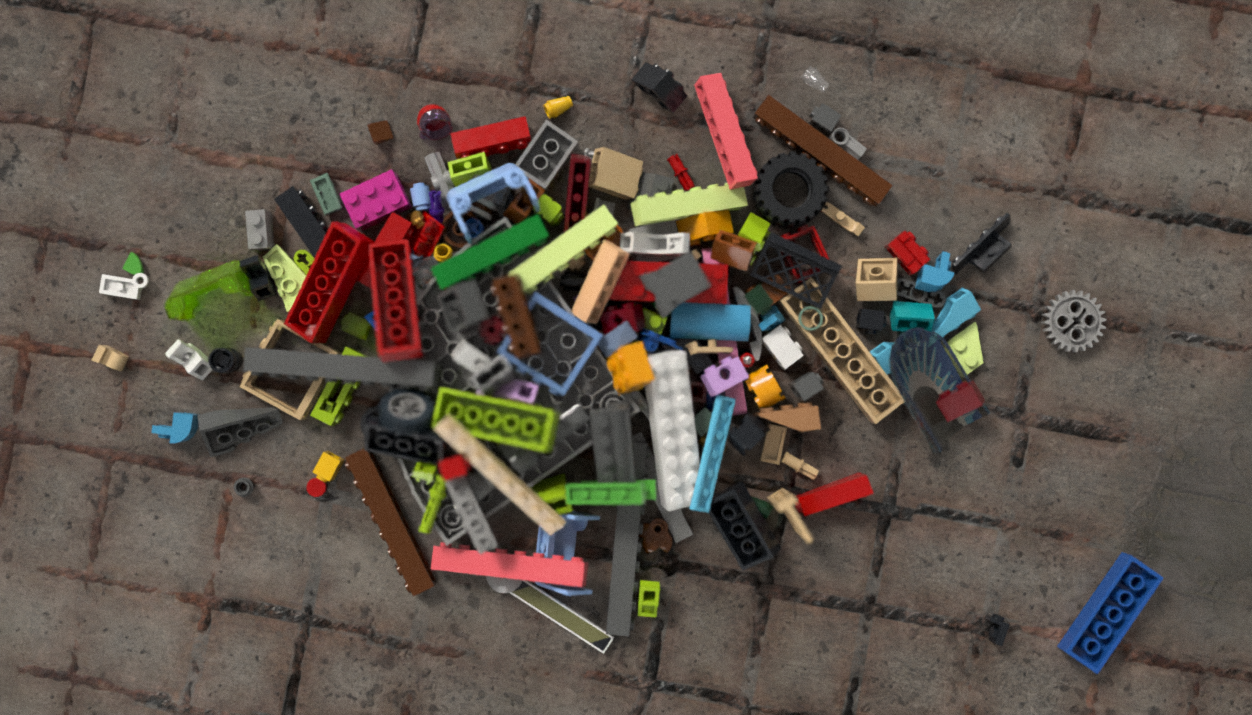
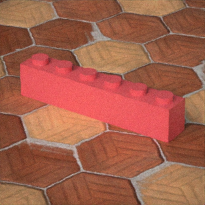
[694,73,758,190]

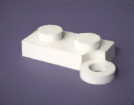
[99,273,149,300]

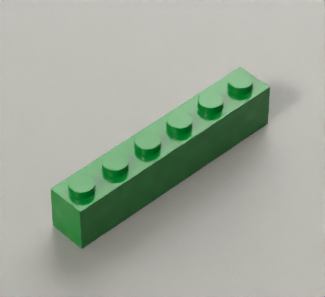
[431,214,550,291]

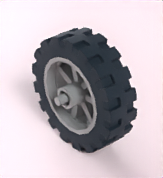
[379,388,434,435]

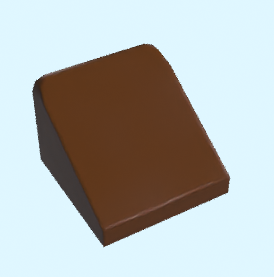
[367,120,394,145]

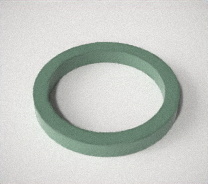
[798,306,823,331]

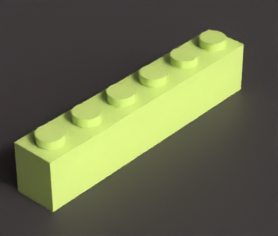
[631,183,748,227]
[508,205,618,295]

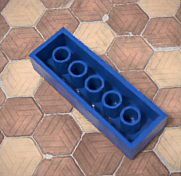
[1057,552,1163,674]

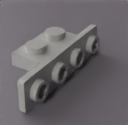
[446,475,497,554]

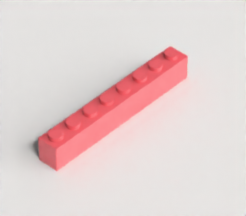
[431,542,588,587]

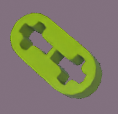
[293,250,315,275]

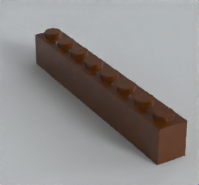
[753,94,893,207]
[345,448,437,597]

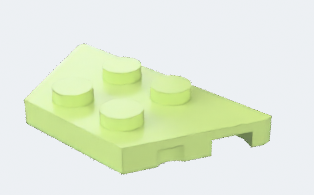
[935,322,983,380]

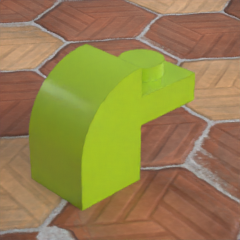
[637,580,660,617]

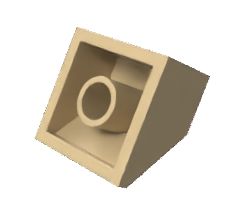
[856,258,897,301]

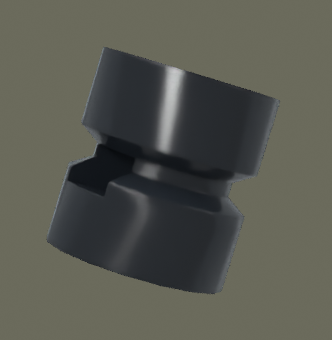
[208,348,242,373]

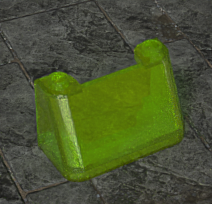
[164,260,253,322]

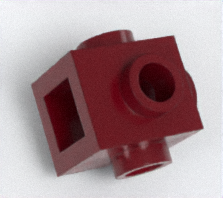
[478,315,507,345]

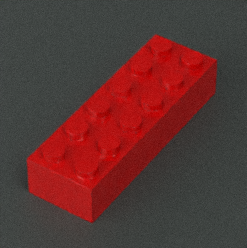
[284,221,375,343]
[368,239,423,362]
[609,261,728,304]

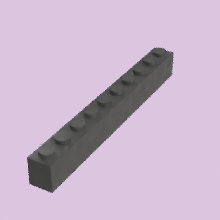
[243,347,440,390]
[606,440,650,636]

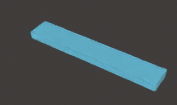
[689,395,736,513]

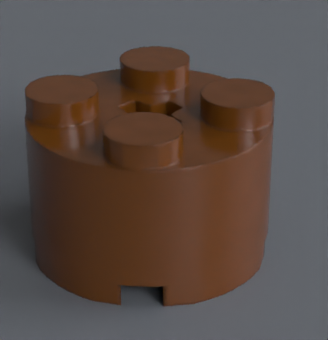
[442,211,480,249]

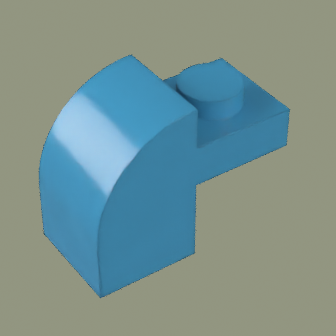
[915,251,954,292]
[151,412,199,443]

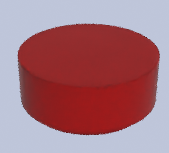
[306,478,327,497]

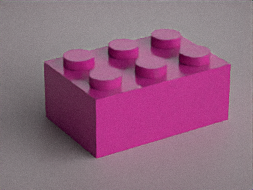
[340,169,412,231]

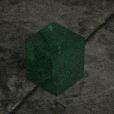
[743,284,774,315]

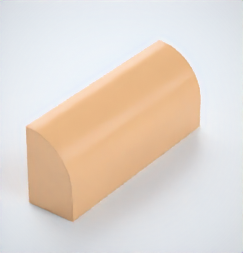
[571,240,630,324]

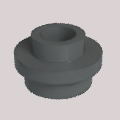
[234,477,254,497]

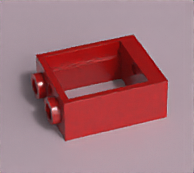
[780,225,829,284]

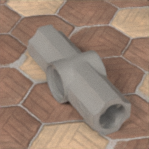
[424,152,455,212]

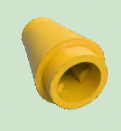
[543,96,573,119]
[433,244,453,264]

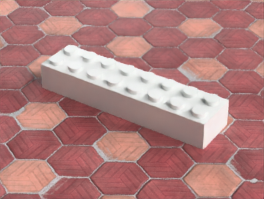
[645,348,700,511]

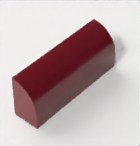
[563,153,591,233]

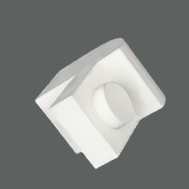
[165,339,213,381]

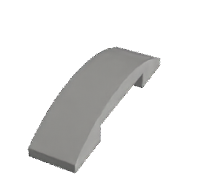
[731,286,762,362]

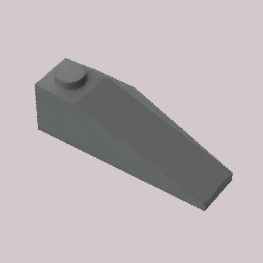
[197,407,283,457]

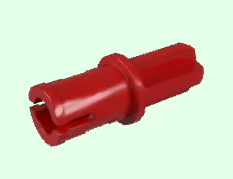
[667,154,695,191]

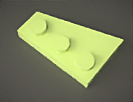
[263,244,306,312]

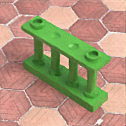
[566,480,657,504]

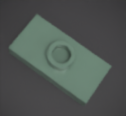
[310,173,344,216]

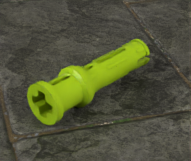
[419,473,448,534]

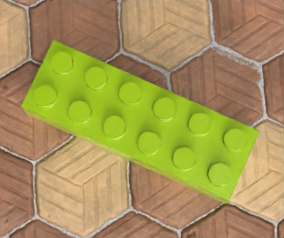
[431,387,560,452]

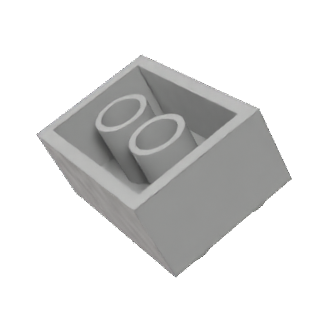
[515,120,579,193]

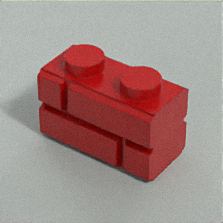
[885,230,930,276]
[439,454,474,481]

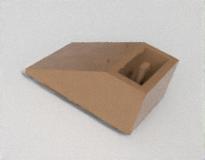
[755,402,821,432]

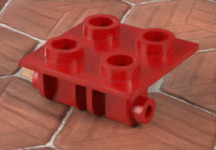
[409,210,445,261]

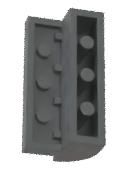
[589,401,636,483]

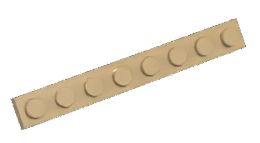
[434,415,566,536]

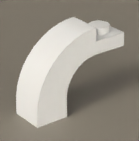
[620,232,689,256]

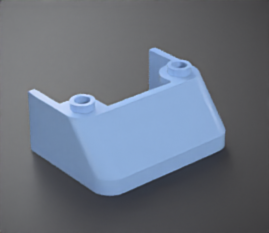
[447,163,540,244]
[535,511,600,596]

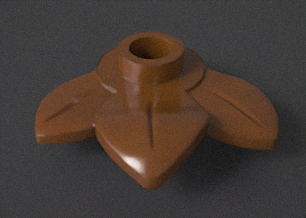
[638,518,673,553]

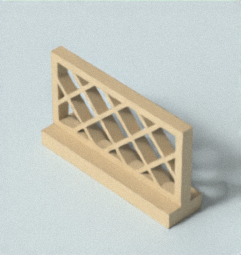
[766,488,813,544]

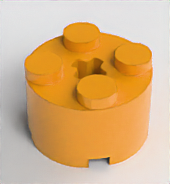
[745,365,786,408]

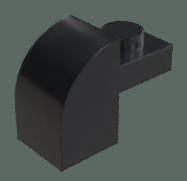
[239,255,277,301]

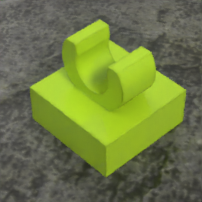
[413,462,438,485]

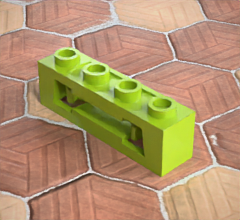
[310,347,369,426]

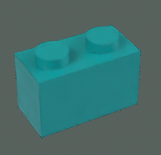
[889,301,935,332]

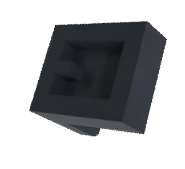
[985,613,1010,646]

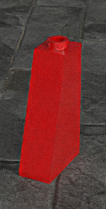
[794,472,874,516]

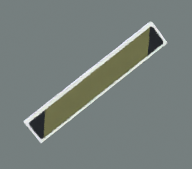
[510,580,614,654]

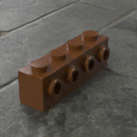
[492,274,542,359]

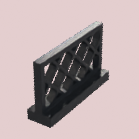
[750,232,842,309]

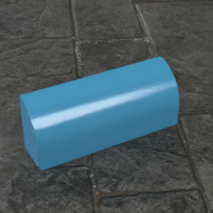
[670,303,750,341]

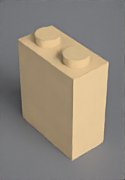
[588,147,643,200]

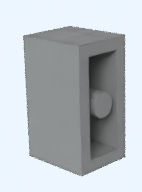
[245,209,274,252]

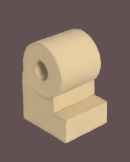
[92,345,129,371]

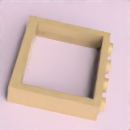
[239,319,342,420]

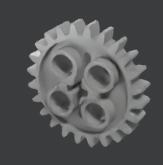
[1041,290,1107,352]

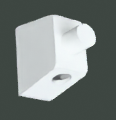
[451,338,492,373]

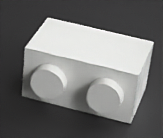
[762,325,804,370]

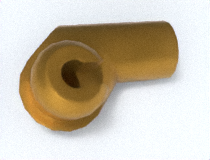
[406,211,425,230]

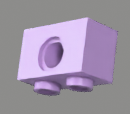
[700,356,749,397]

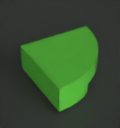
[122,252,144,278]

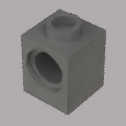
[809,103,842,135]

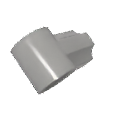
[828,128,867,160]

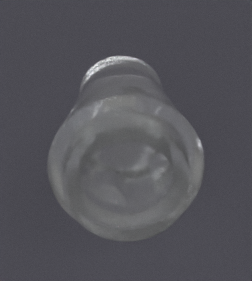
[801,66,830,93]

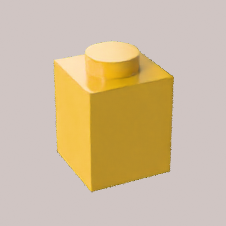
[313,451,345,482]

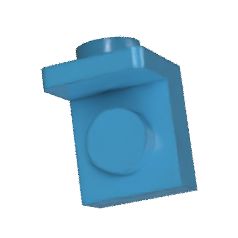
[758,305,785,331]

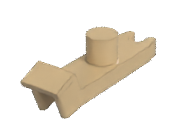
[822,202,865,236]
[685,339,733,355]

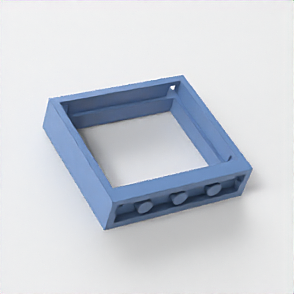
[497,292,603,396]

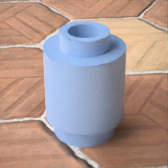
[410,183,431,212]

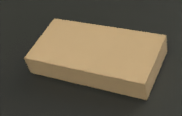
[760,423,787,465]

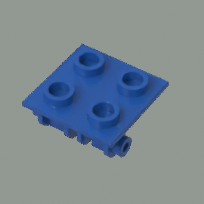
[636,328,682,352]

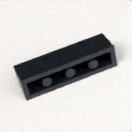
[274,186,329,258]

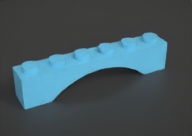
[870,288,981,375]

